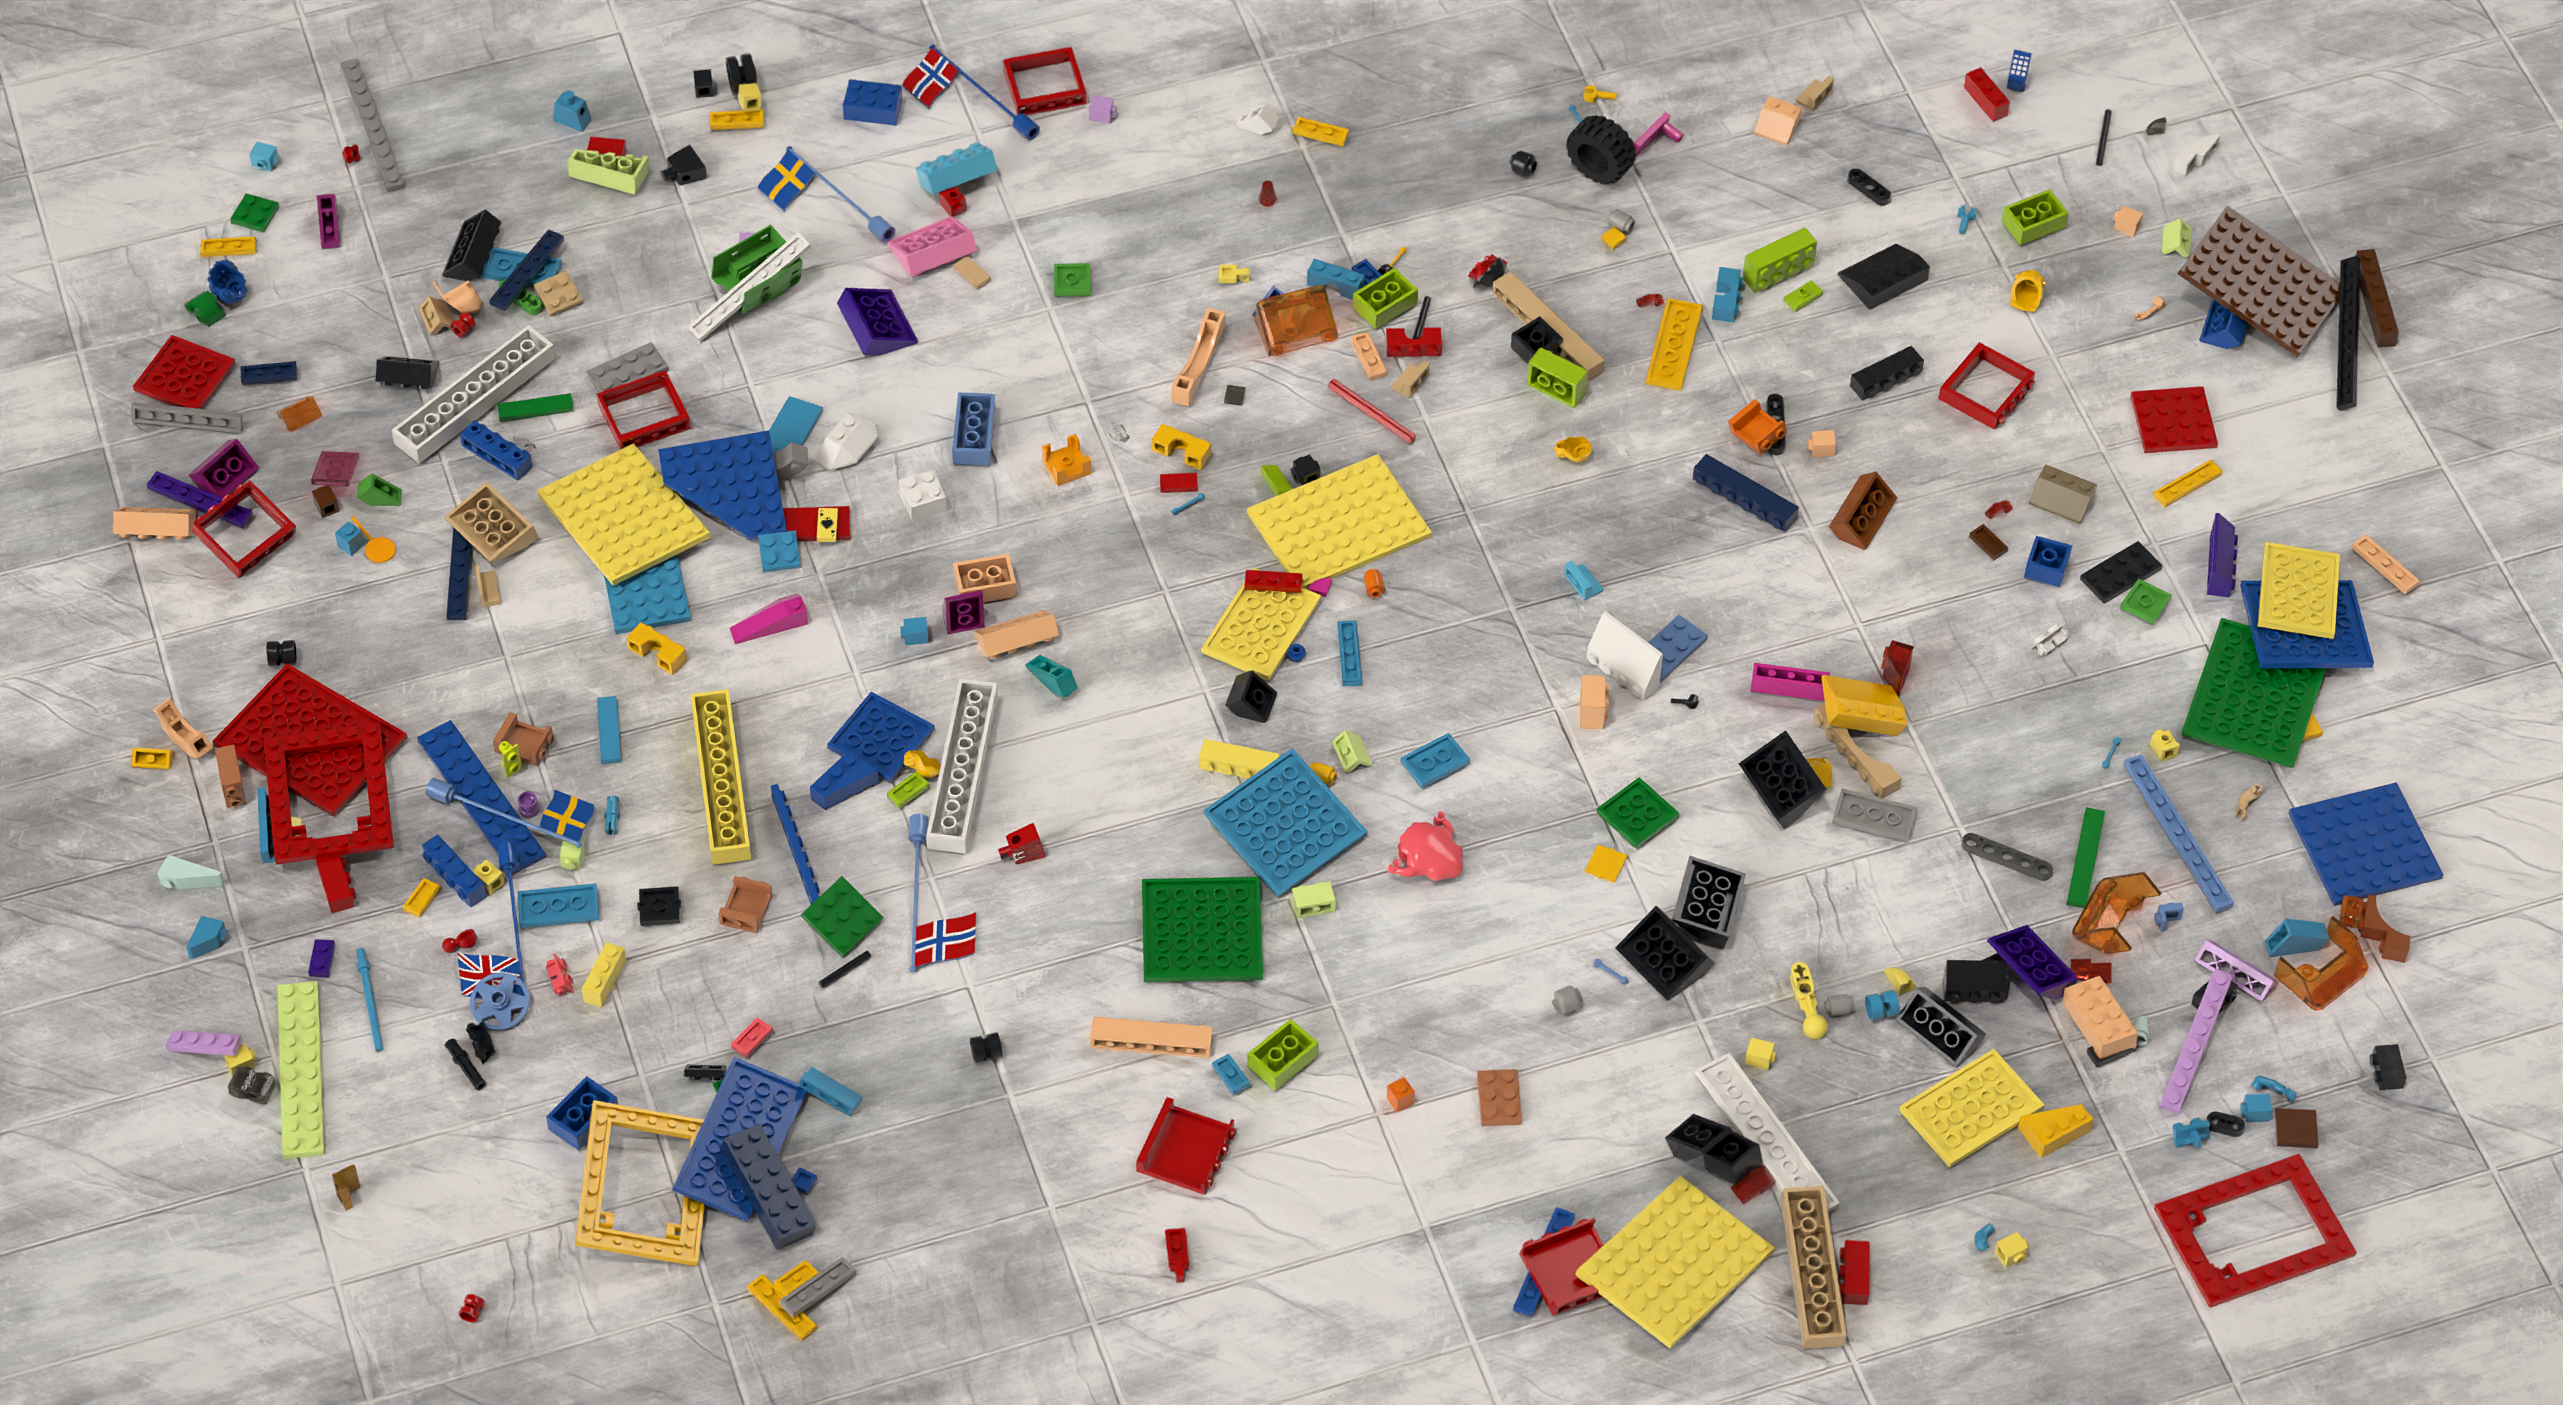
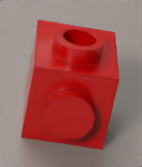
[939,186,967,217]

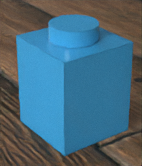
[335,522,364,556]
[900,617,928,645]
[2240,1094,2272,1122]

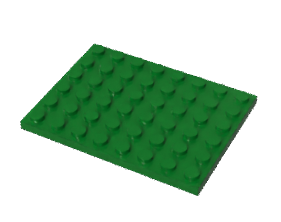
[2181,618,2326,768]

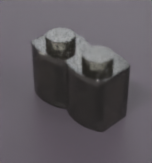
[228,1067,276,1105]

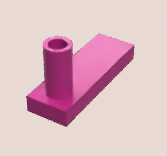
[1633,112,1684,156]

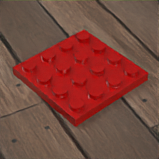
[133,335,236,409]
[2130,386,2218,453]

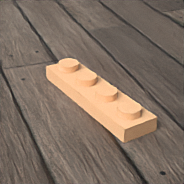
[2352,534,2420,595]

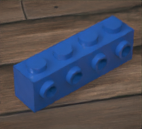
[460,420,533,481]
[422,834,487,908]

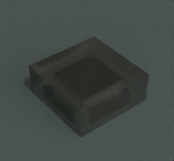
[1224,385,1246,406]

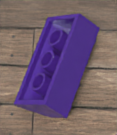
[2207,513,2238,597]

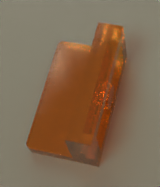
[276,396,322,431]

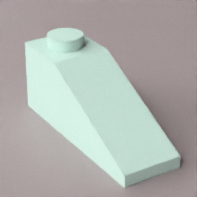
[158,855,224,890]

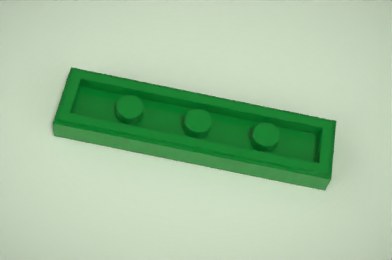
[497,393,574,422]

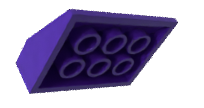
[837,288,918,356]
[1987,925,2079,1000]

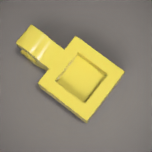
[1218,265,1250,283]

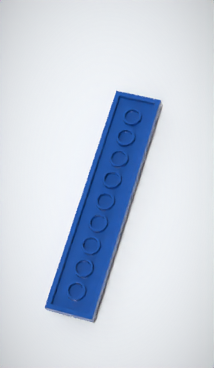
[417,720,546,875]

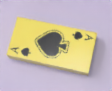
[817,508,838,542]

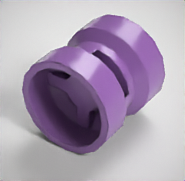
[517,791,539,818]

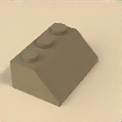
[2029,464,2097,524]

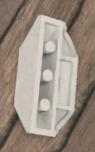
[816,413,878,472]

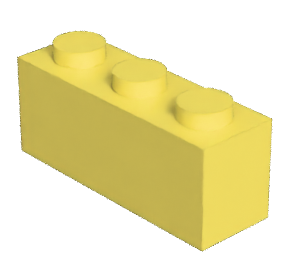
[582,942,626,1008]

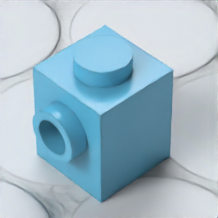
[249,141,279,171]

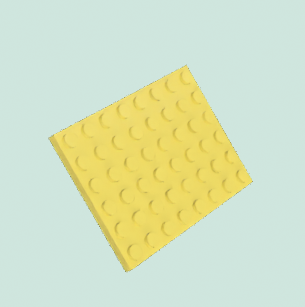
[537,443,711,586]
[1247,454,1432,589]
[1576,1176,1775,1349]

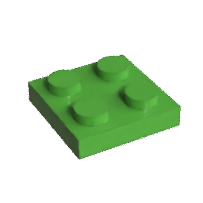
[1054,263,1091,296]
[2120,579,2172,625]

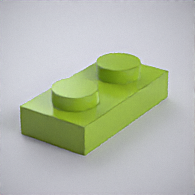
[887,771,929,809]

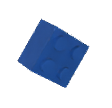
[2024,536,2073,587]

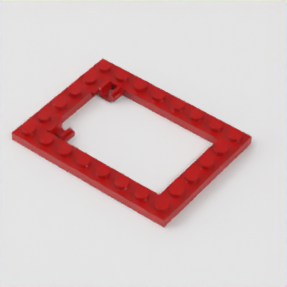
[263,722,394,865]
[2154,1154,2357,1308]

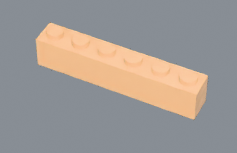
[1090,1017,1212,1058]

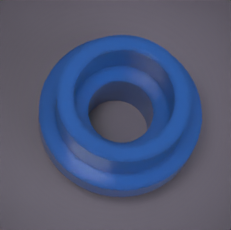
[1287,644,1306,662]

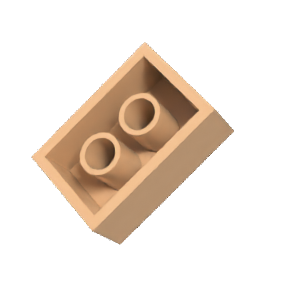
[953,554,1017,602]

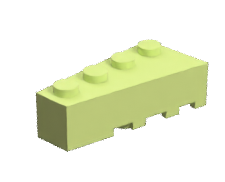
[568,149,649,195]

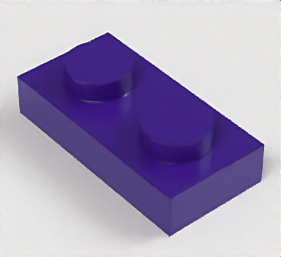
[308,939,336,978]

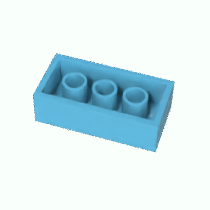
[915,142,998,194]

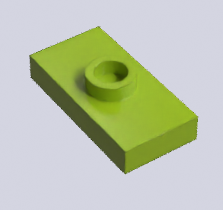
[1784,280,1823,312]

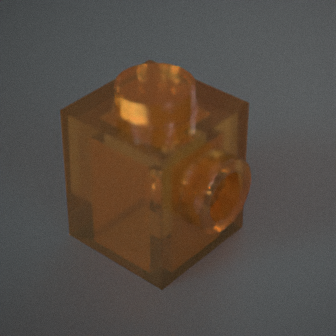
[2338,895,2363,929]

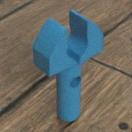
[1957,205,1976,234]

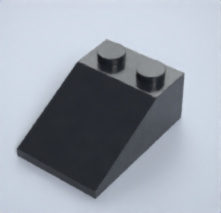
[1665,1114,1732,1161]

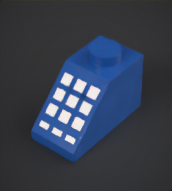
[2006,49,2032,92]

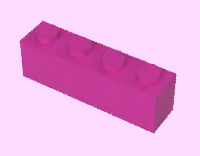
[1751,663,1830,701]

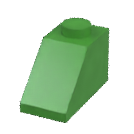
[357,473,402,506]

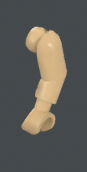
[2234,784,2262,821]

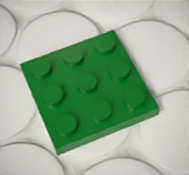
[1597,777,1679,849]
[800,876,884,957]

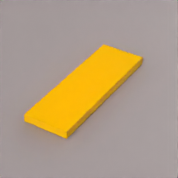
[1645,298,1703,391]

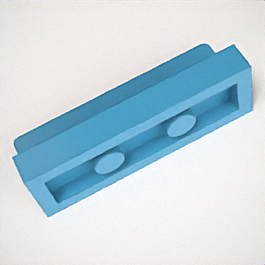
[799,1067,862,1117]

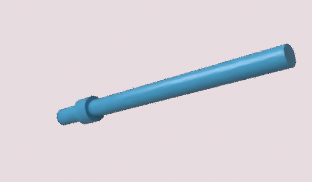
[357,948,383,1052]

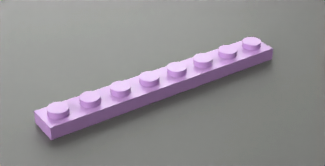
[2160,968,2233,1114]

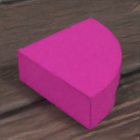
[1308,578,1332,597]

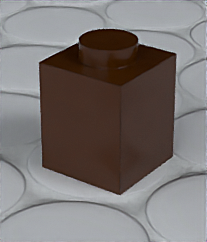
[312,485,340,518]

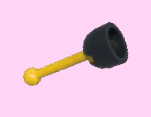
[1378,247,1407,275]

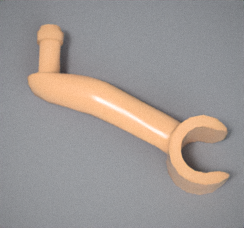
[2134,296,2166,320]

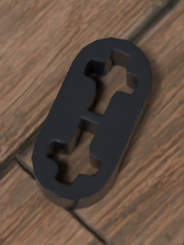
[2206,1111,2245,1137]

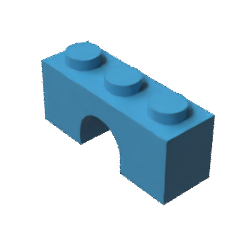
[1307,258,1364,300]
[1712,267,1744,322]

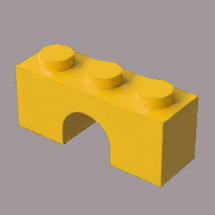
[1152,424,1211,470]
[626,622,687,675]

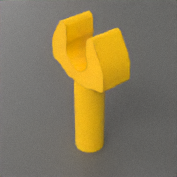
[1583,85,1617,103]

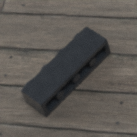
[1850,345,1924,401]

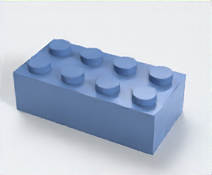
[952,392,996,466]

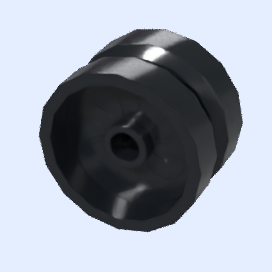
[725,53,757,95]

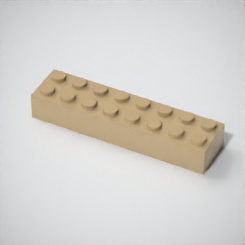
[1780,1186,1846,1349]

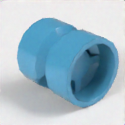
[1865,990,1900,1020]

